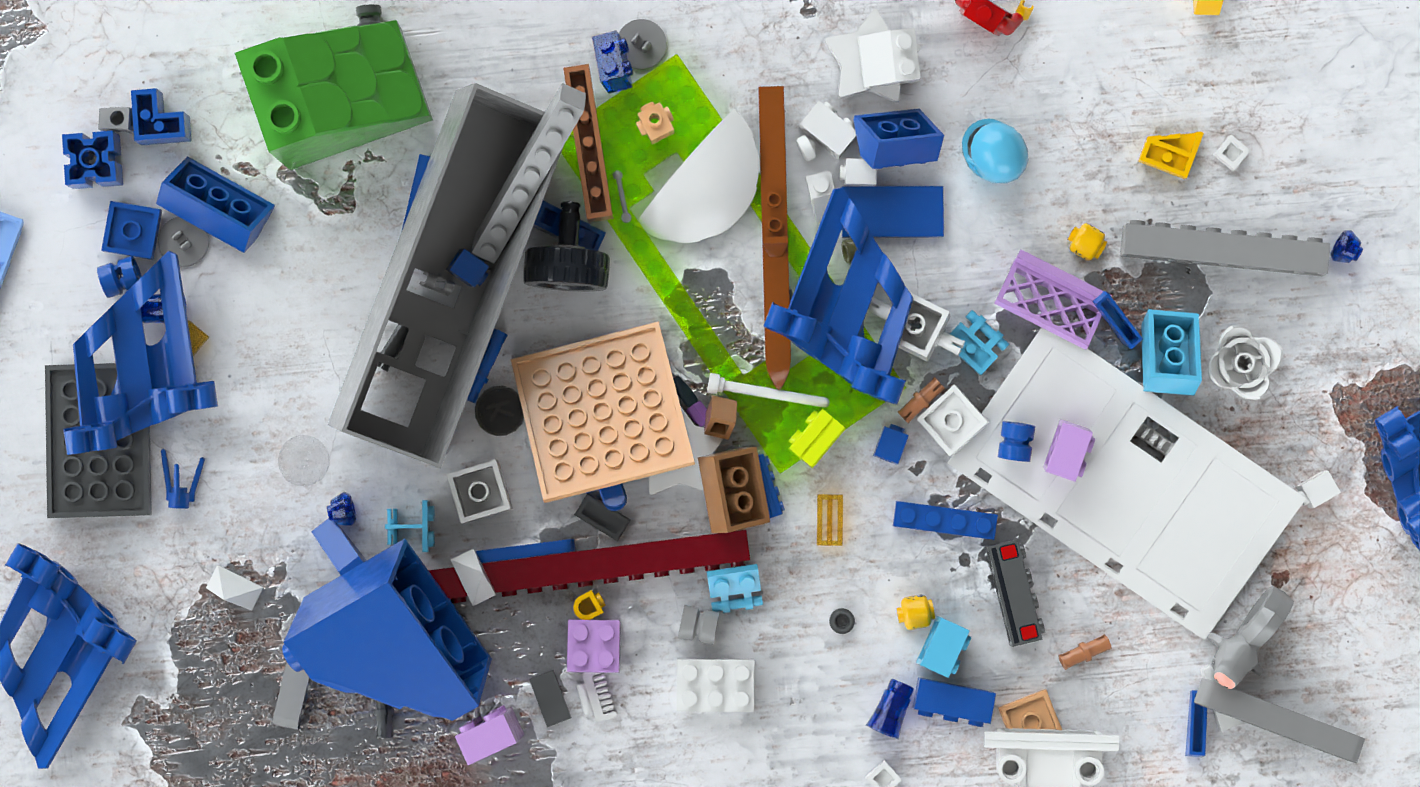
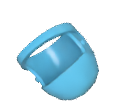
[962,119,1028,183]

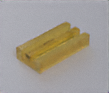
[817,494,843,546]

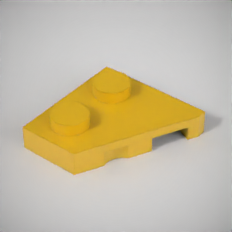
[1138,131,1204,179]

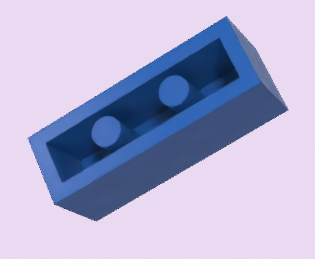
[913,677,996,727]

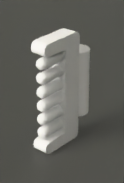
[576,673,617,722]

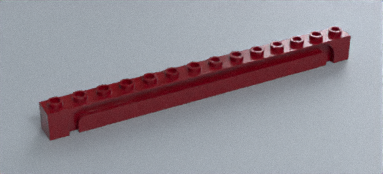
[428,530,750,603]

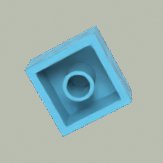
[916,616,971,678]

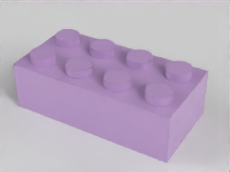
[455,705,525,765]

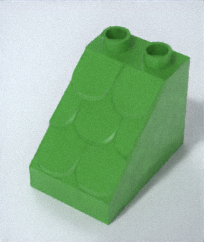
[235,20,433,170]

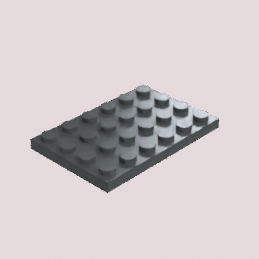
[45,363,152,518]

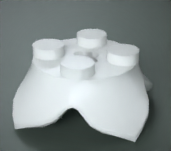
[1208,325,1283,400]

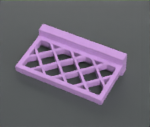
[994,250,1112,350]

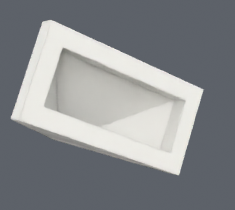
[451,549,496,606]
[206,565,264,611]

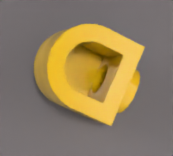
[573,590,606,620]

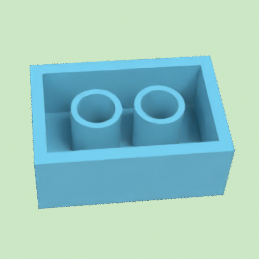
[1141,309,1202,396]

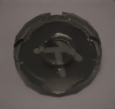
[475,386,524,436]

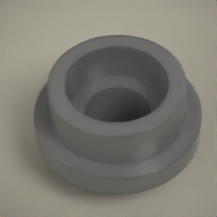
[829,608,855,634]

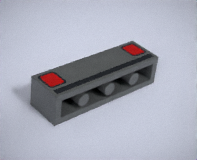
[985,539,1045,647]

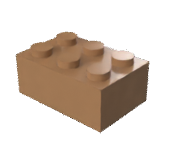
[698,447,770,533]

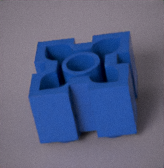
[62,131,123,189]

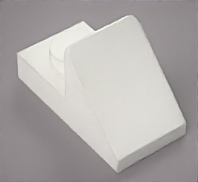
[805,171,835,226]

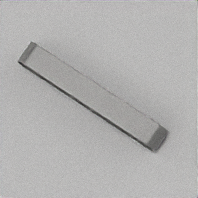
[1194,678,1365,763]

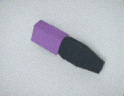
[673,376,707,427]

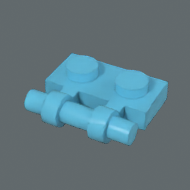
[950,310,1009,376]
[706,564,763,613]

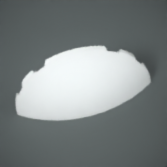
[635,109,760,243]

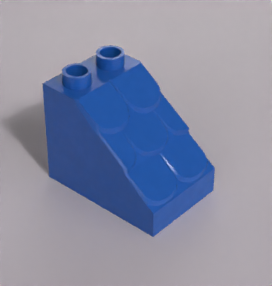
[282,539,492,721]

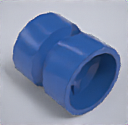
[97,256,142,298]
[997,421,1036,462]

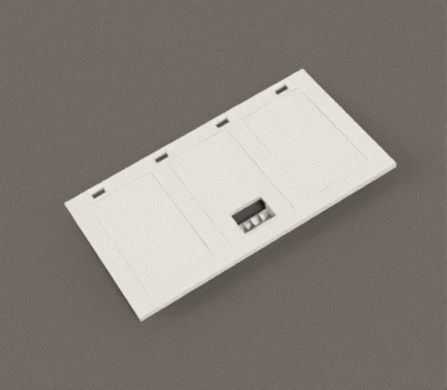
[947,327,1306,640]

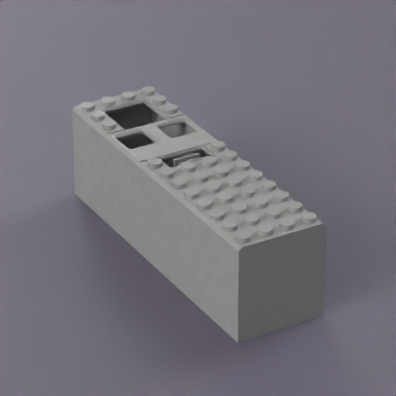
[328,83,563,469]

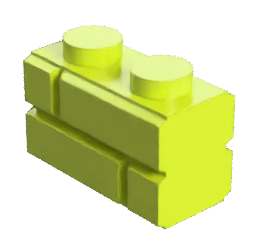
[789,409,846,468]

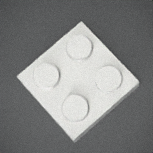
[917,384,989,457]

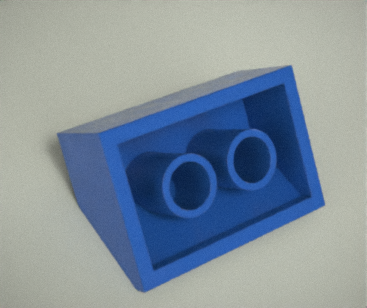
[853,108,944,169]

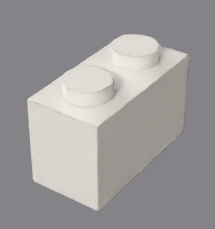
[799,101,857,159]

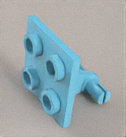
[385,500,435,552]

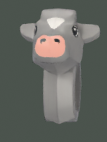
[1207,585,1294,689]

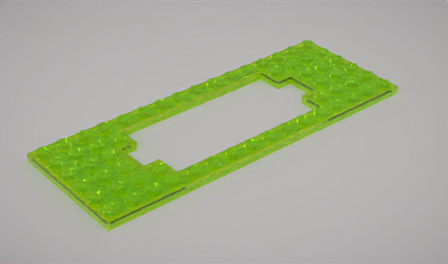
[561,54,906,474]

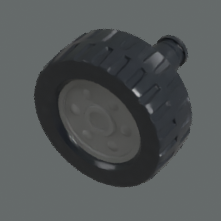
[523,201,610,292]

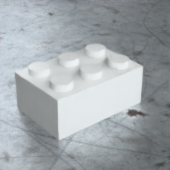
[676,658,755,712]

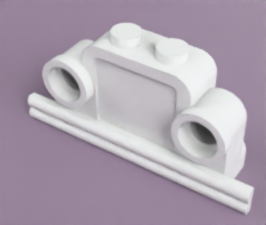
[984,728,1119,787]

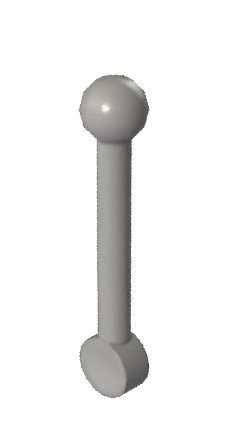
[613,170,631,223]

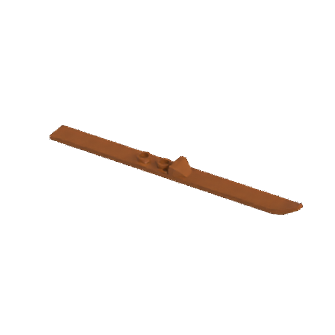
[758,86,791,390]

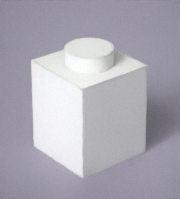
[840,159,876,186]
[1296,470,1341,508]

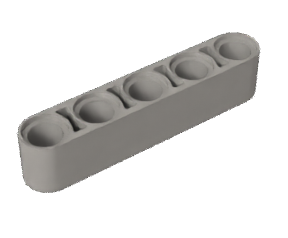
[273,663,312,730]

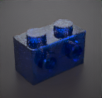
[592,30,633,94]

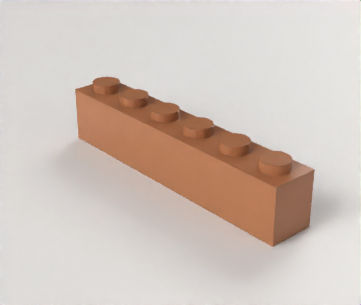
[563,64,614,223]

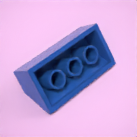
[156,156,275,253]

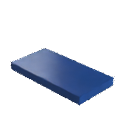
[842,186,944,238]

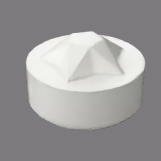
[796,135,816,161]

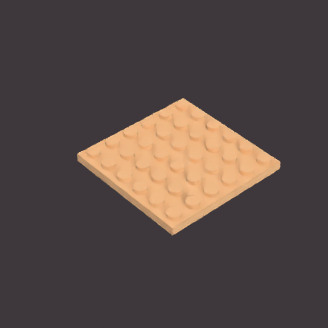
[511,321,695,503]

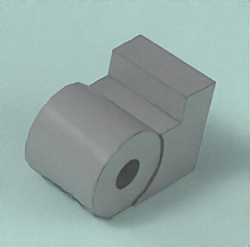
[98,107,134,134]

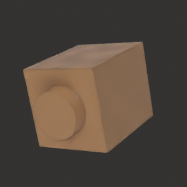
[704,395,737,440]

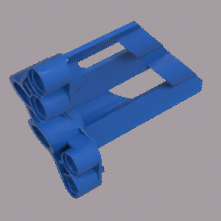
[63,251,218,455]

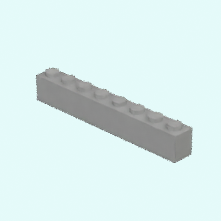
[471,83,586,263]
[1120,220,1330,276]

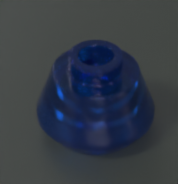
[1330,230,1363,263]
[327,492,356,526]

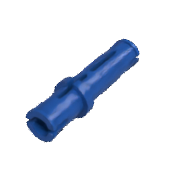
[467,328,508,404]

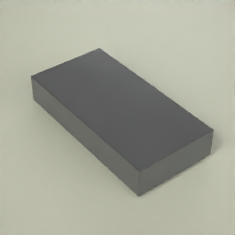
[574,493,631,542]
[529,670,572,727]

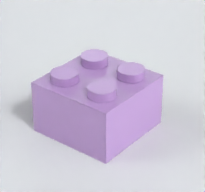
[1043,419,1095,482]
[567,620,621,673]

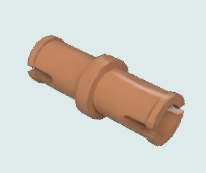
[898,377,945,424]
[1058,634,1112,670]

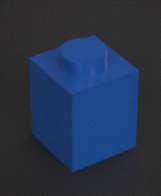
[446,249,489,287]
[873,424,909,465]

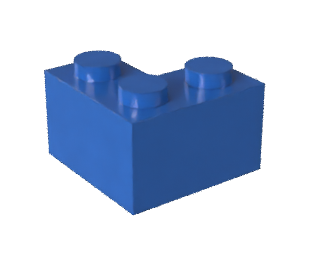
[131,88,192,145]

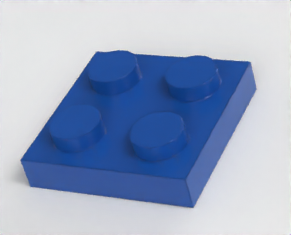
[101,201,162,260]

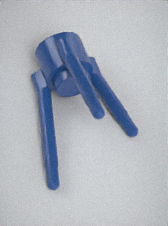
[161,449,205,509]

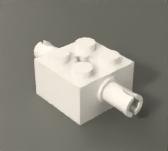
[867,293,965,362]

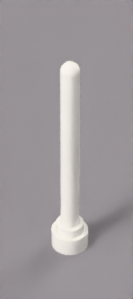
[707,373,830,408]

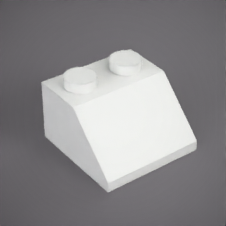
[858,28,921,88]

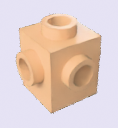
[636,102,675,145]

